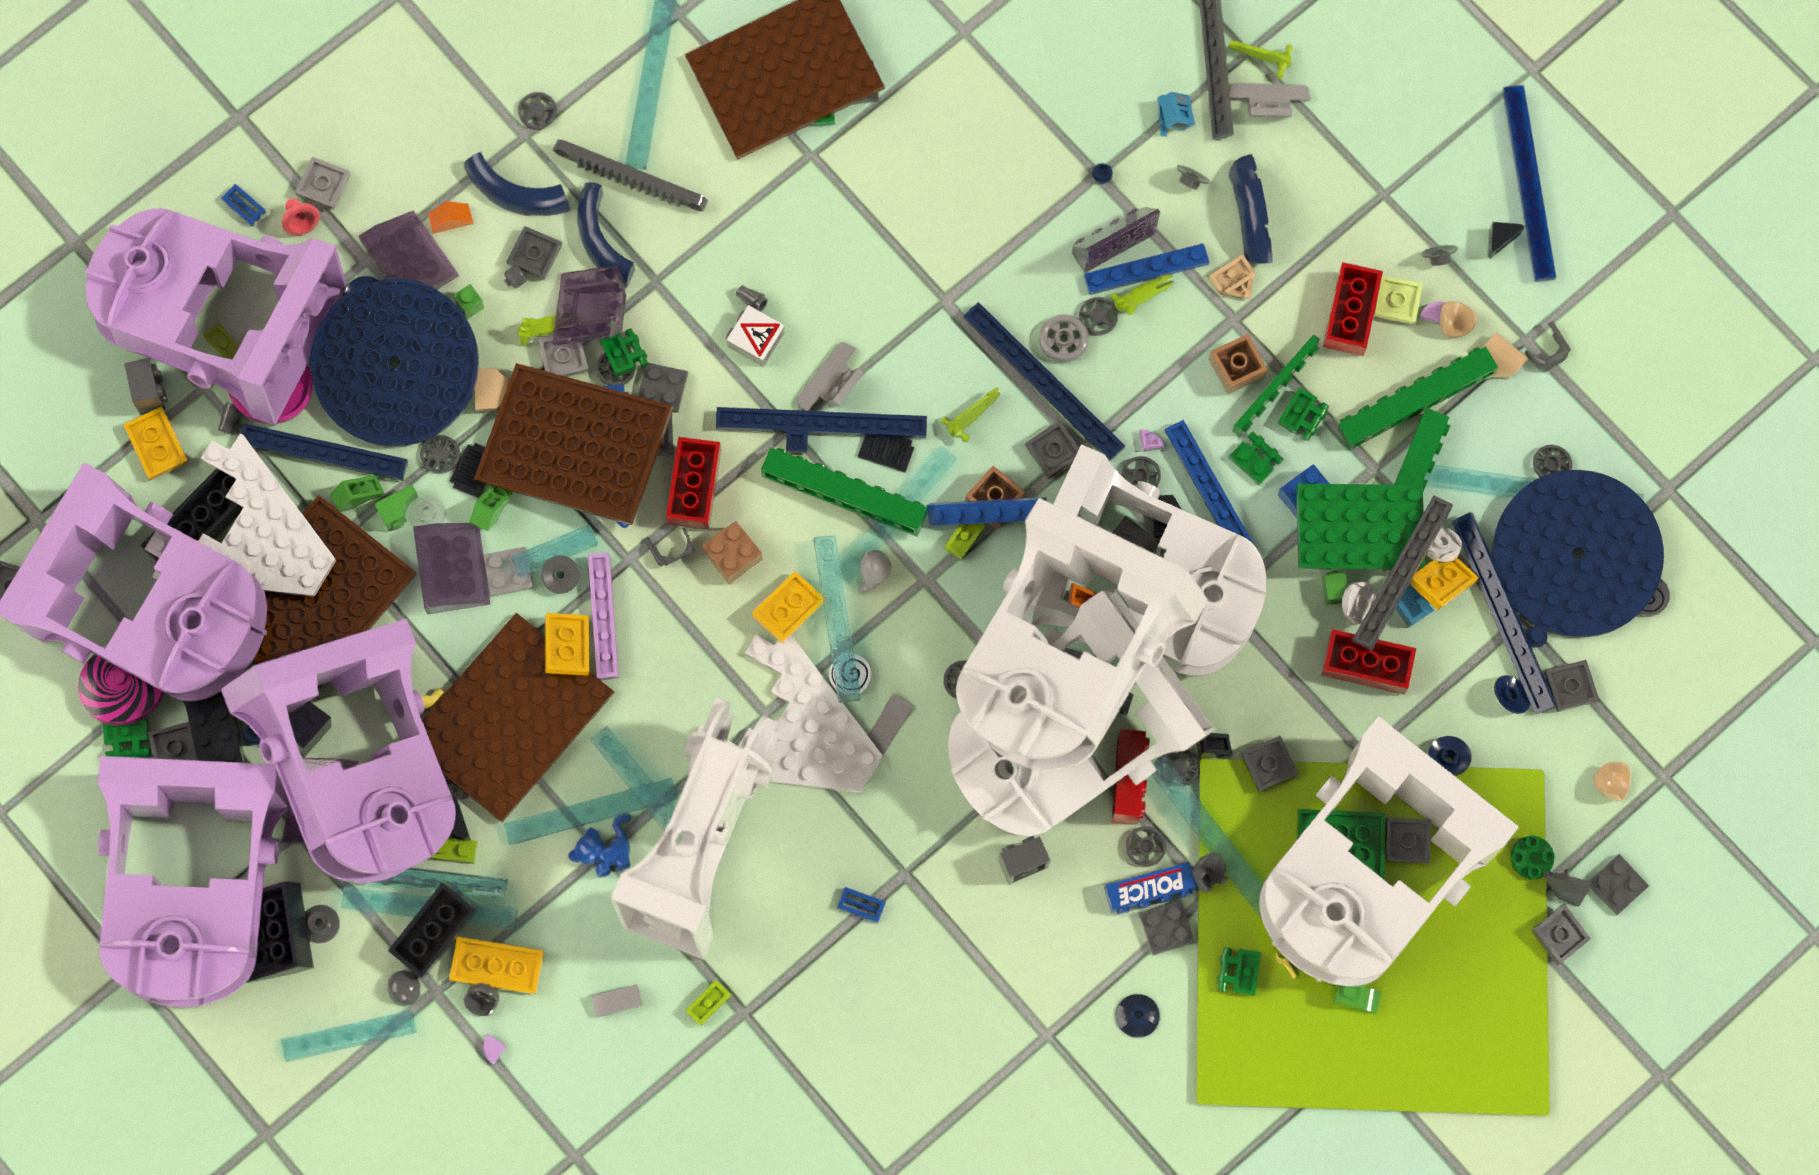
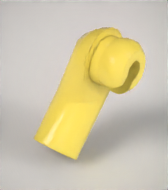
[420,687,445,709]

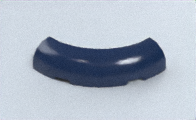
[464,152,570,216]
[1229,154,1273,264]
[577,182,635,288]

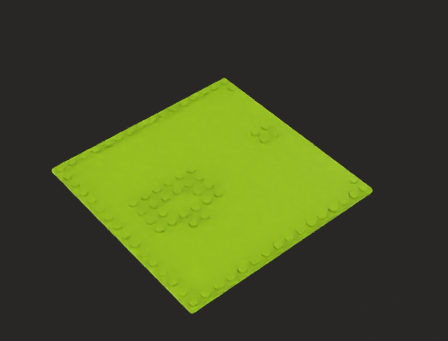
[1196,758,1550,1116]

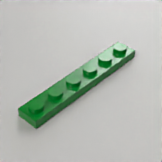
[1232,334,1320,436]

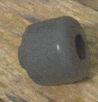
[504,265,527,289]

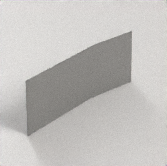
[868,694,913,757]

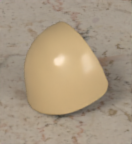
[1440,301,1477,338]
[1594,762,1631,801]

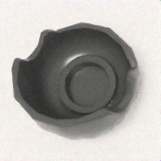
[387,970,420,1006]
[464,982,500,1016]

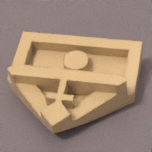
[1208,254,1255,299]
[1482,332,1528,379]
[475,368,509,412]

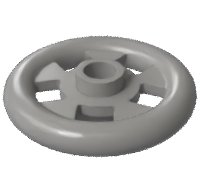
[1039,314,1089,362]

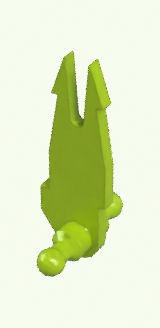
[1228,40,1293,79]
[1111,274,1174,315]
[517,312,582,345]
[941,387,1001,442]

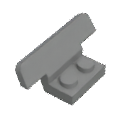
[1230,83,1310,117]
[796,342,864,411]

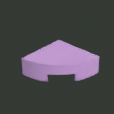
[1419,301,1445,324]
[1139,430,1164,452]
[484,1034,506,1065]

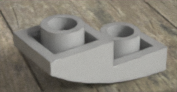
[591,984,643,1018]

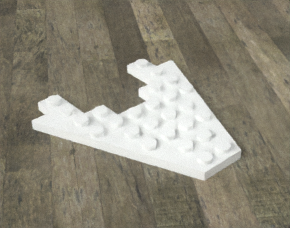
[144,434,336,597]
[697,635,882,793]

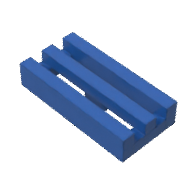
[221,183,267,226]
[837,887,886,923]

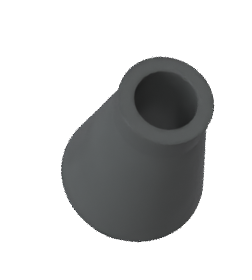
[736,285,768,312]
[218,401,242,434]

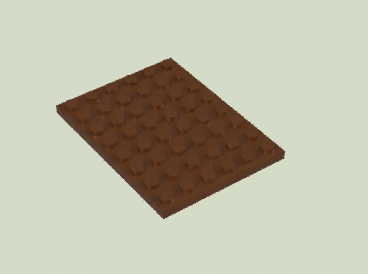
[685,0,885,160]
[474,363,673,525]
[252,495,417,690]
[422,613,615,823]

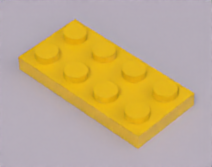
[449,937,544,995]

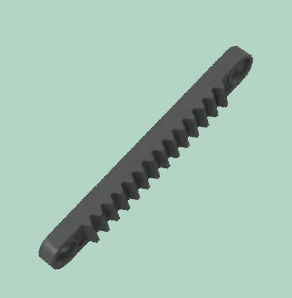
[553,139,708,212]

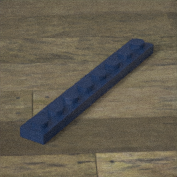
[241,423,408,481]

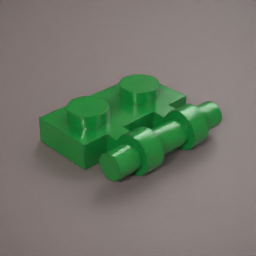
[599,328,649,377]
[1278,387,1329,441]
[1228,431,1284,486]
[103,718,150,758]
[1217,947,1261,996]

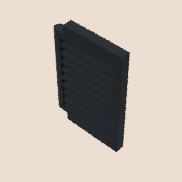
[858,436,914,473]
[450,443,485,498]

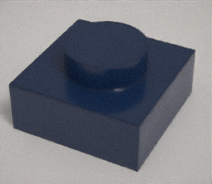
[786,430,808,454]

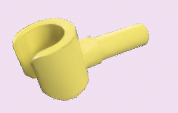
[1276,953,1298,979]

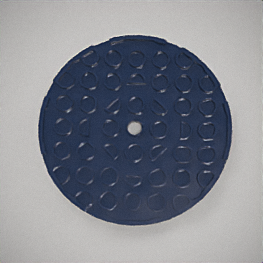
[310,278,479,447]
[1492,470,1664,638]

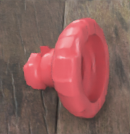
[282,198,320,236]

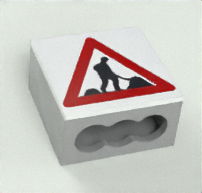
[726,305,785,367]

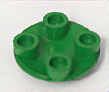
[1511,835,1555,879]

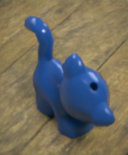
[568,814,632,878]

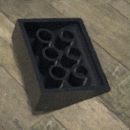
[246,881,314,983]

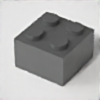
[124,357,168,415]
[998,836,1050,884]

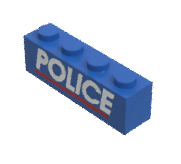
[1104,862,1197,915]

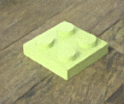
[1374,275,1423,325]

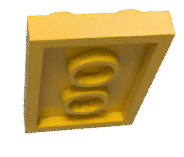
[123,406,189,481]
[1410,558,1479,611]
[751,571,826,643]
[545,613,589,676]

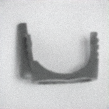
[1525,321,1571,372]
[644,527,695,566]

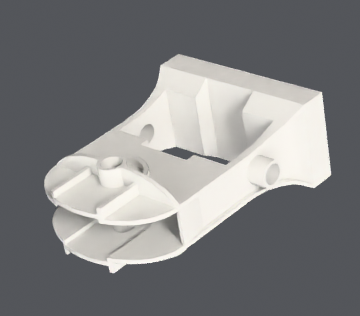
[1022,444,1267,677]
[956,498,1208,772]
[948,588,1215,836]
[611,697,780,960]
[1259,716,1519,986]

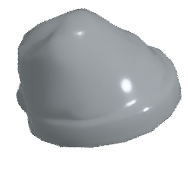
[858,550,891,593]

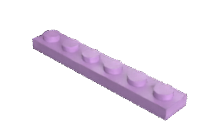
[588,552,619,680]

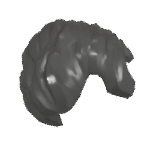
[1192,853,1228,893]

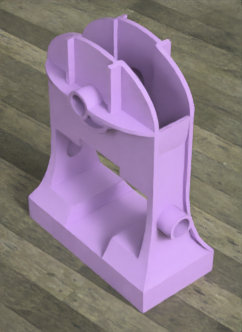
[85,208,347,426]
[0,462,267,702]
[221,618,456,885]
[97,756,289,1007]

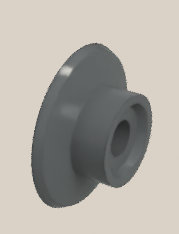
[1177,165,1210,190]
[1421,245,1458,266]
[541,555,580,594]
[305,905,340,944]

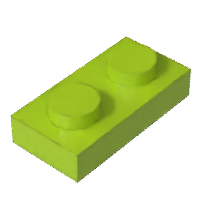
[203,323,240,360]
[944,523,986,561]
[431,838,478,864]
[685,980,732,1027]

